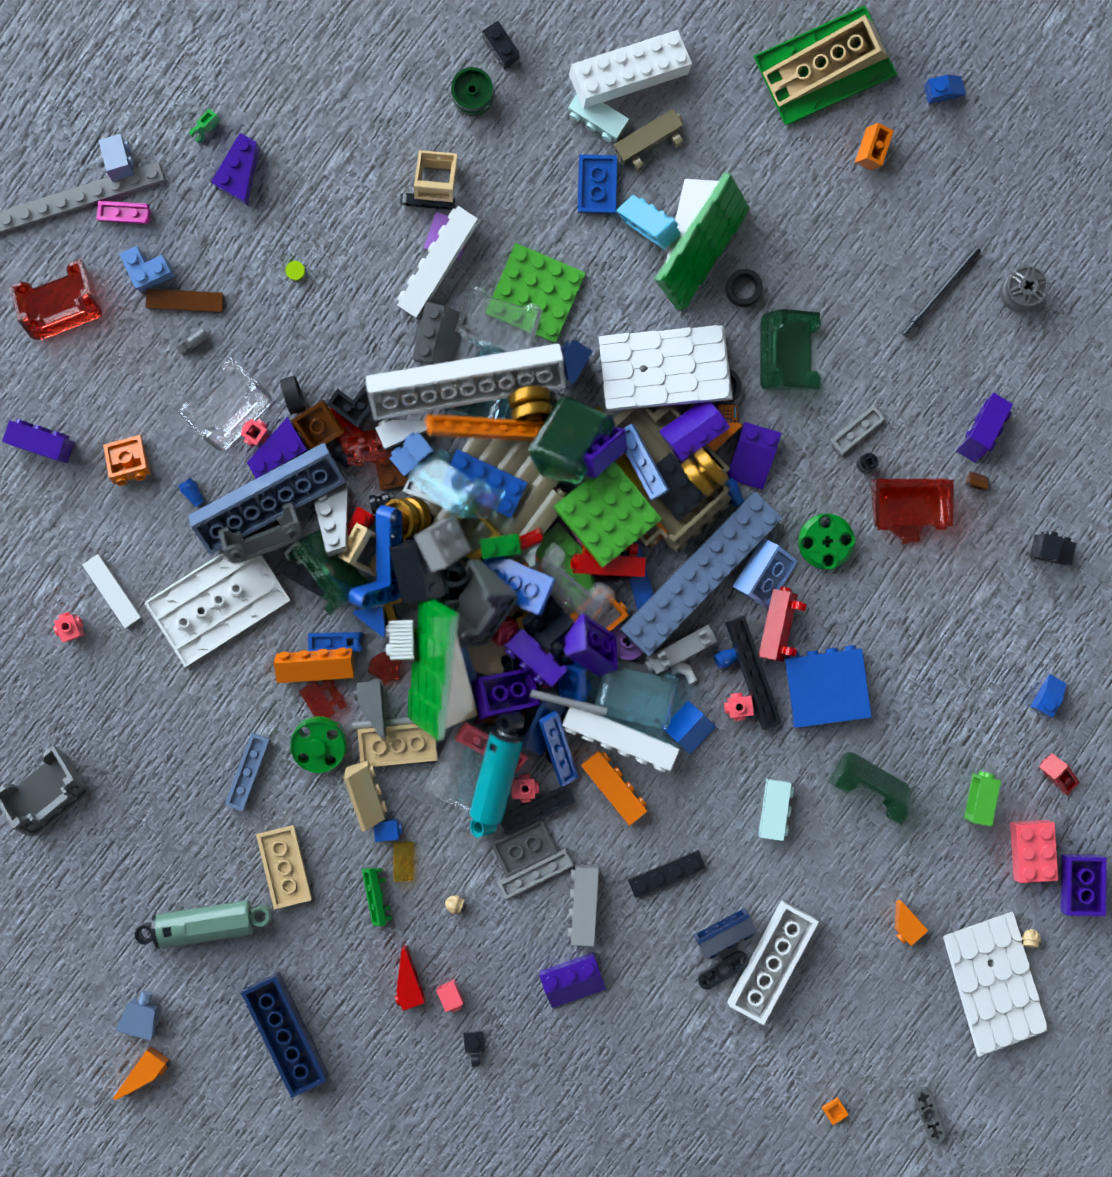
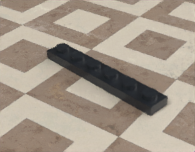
[725,615,782,730]

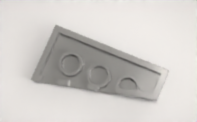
[313,481,350,557]

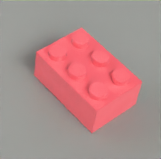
[1010,820,1058,883]

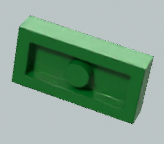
[480,533,522,559]

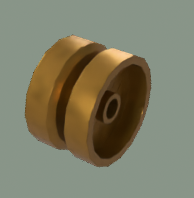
[508,386,554,422]
[681,448,729,497]
[386,497,431,541]

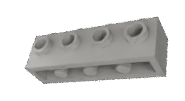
[567,865,599,946]

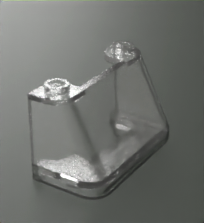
[455,286,543,353]
[178,357,272,451]
[538,542,616,621]

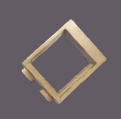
[414,150,457,202]
[338,523,376,577]

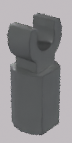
[176,328,210,356]

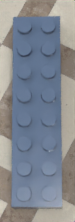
[188,443,346,555]

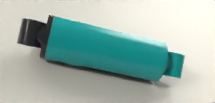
[469,712,525,838]

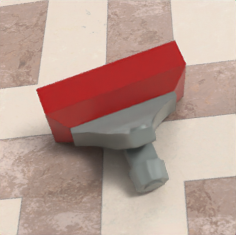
[512,527,543,570]

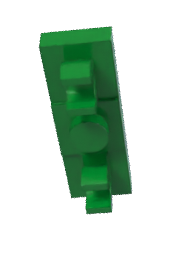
[362,867,393,926]

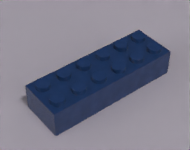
[241,972,329,1098]

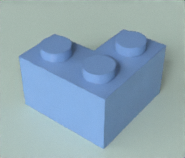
[119,246,175,293]
[390,432,435,478]

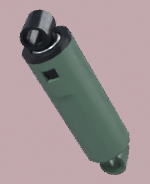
[134,900,272,949]

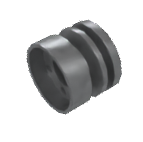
[1000,266,1049,312]

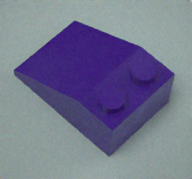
[727,422,782,490]

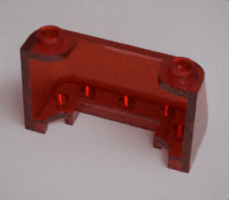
[9,259,102,340]
[871,478,954,530]

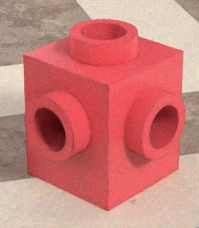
[240,419,270,447]
[54,612,85,643]
[491,615,519,647]
[724,693,754,721]
[512,774,539,802]

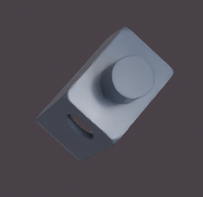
[115,991,159,1041]

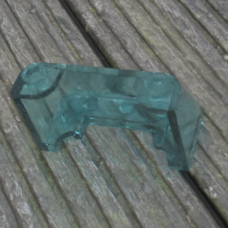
[594,660,679,729]

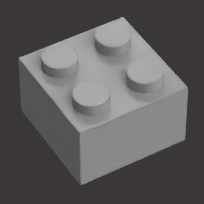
[414,516,472,571]

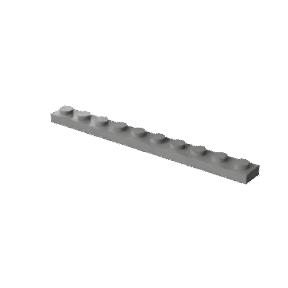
[0,162,165,234]

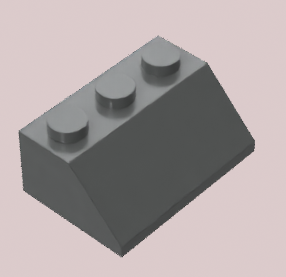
[412,302,465,365]

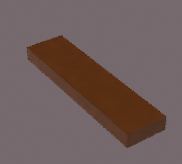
[145,289,224,313]

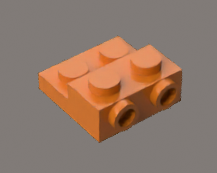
[103,435,151,486]

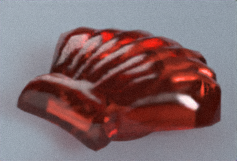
[889,512,925,545]
[367,651,402,685]

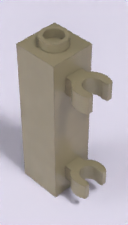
[613,109,683,172]

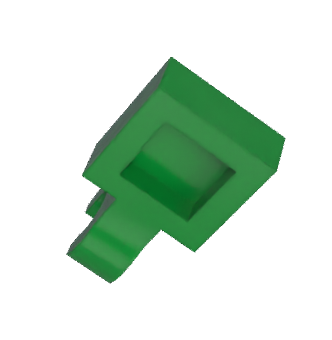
[189,109,221,144]

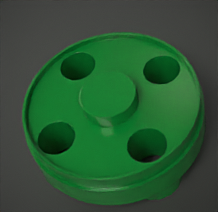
[798,514,855,569]
[290,716,347,773]

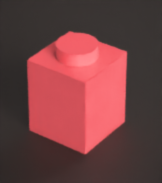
[436,979,464,1012]

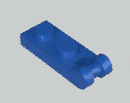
[308,632,363,652]

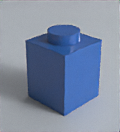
[374,818,403,842]

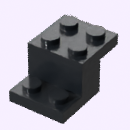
[521,595,575,667]

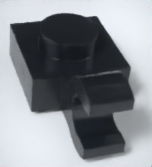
[463,1030,485,1067]

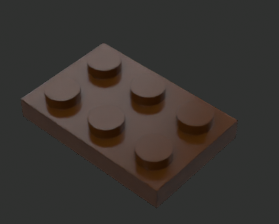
[373,441,437,491]

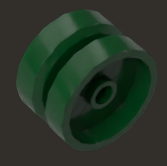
[451,67,494,116]

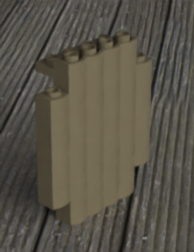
[582,405,732,552]
[424,438,568,567]

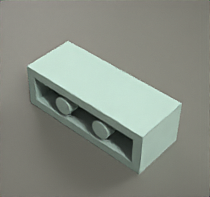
[568,94,629,143]
[758,778,794,841]

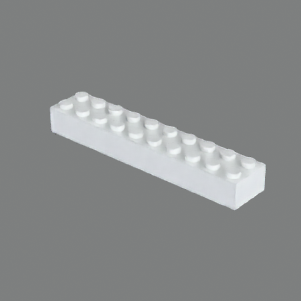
[366,344,566,420]

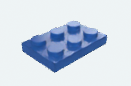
[578,154,617,214]

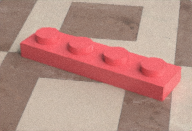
[454,722,528,773]

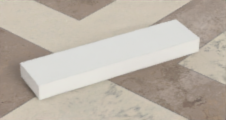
[82,554,142,628]

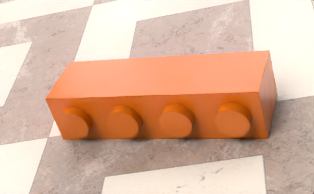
[273,648,355,683]
[581,750,647,826]

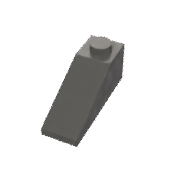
[354,680,386,741]

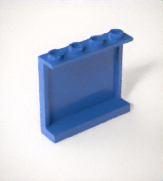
[784,645,871,728]

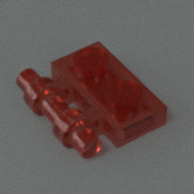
[339,429,386,466]
[299,679,347,718]

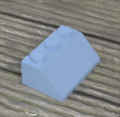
[732,538,798,609]

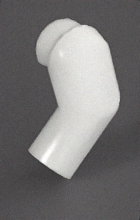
[671,662,697,684]

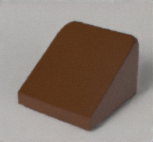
[965,471,988,490]

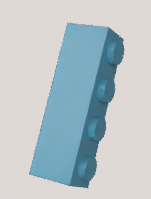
[616,195,681,250]

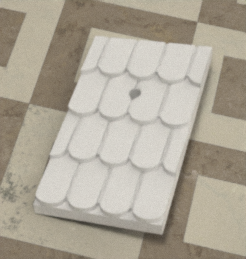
[599,325,733,411]
[144,536,290,668]
[943,911,1048,1057]

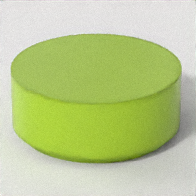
[285,261,305,281]

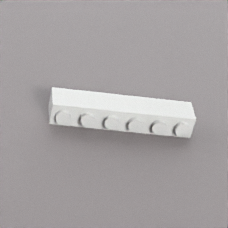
[397,206,480,318]

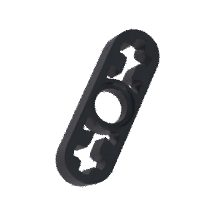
[400,193,456,210]
[698,951,749,990]

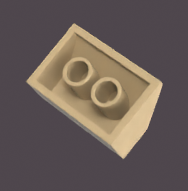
[344,760,388,832]

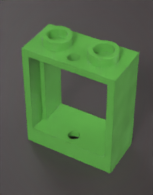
[964,771,1001,826]

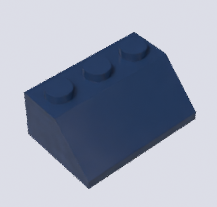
[560,339,593,389]
[522,692,569,755]
[694,908,757,958]

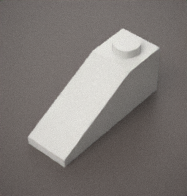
[375,419,428,450]

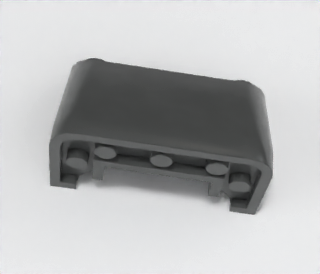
[218,502,303,564]
[442,560,518,648]
[0,746,90,836]

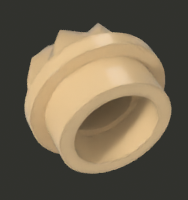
[445,895,464,914]
[1022,929,1042,948]

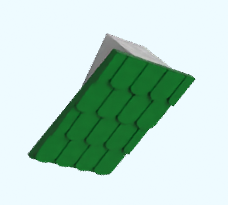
[654,173,750,310]

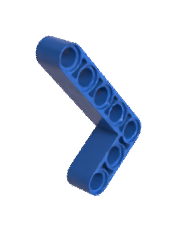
[348,505,402,609]

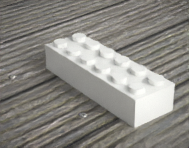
[569,30,692,109]
[562,707,679,772]
[727,900,818,1025]

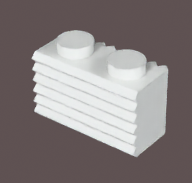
[386,620,415,660]

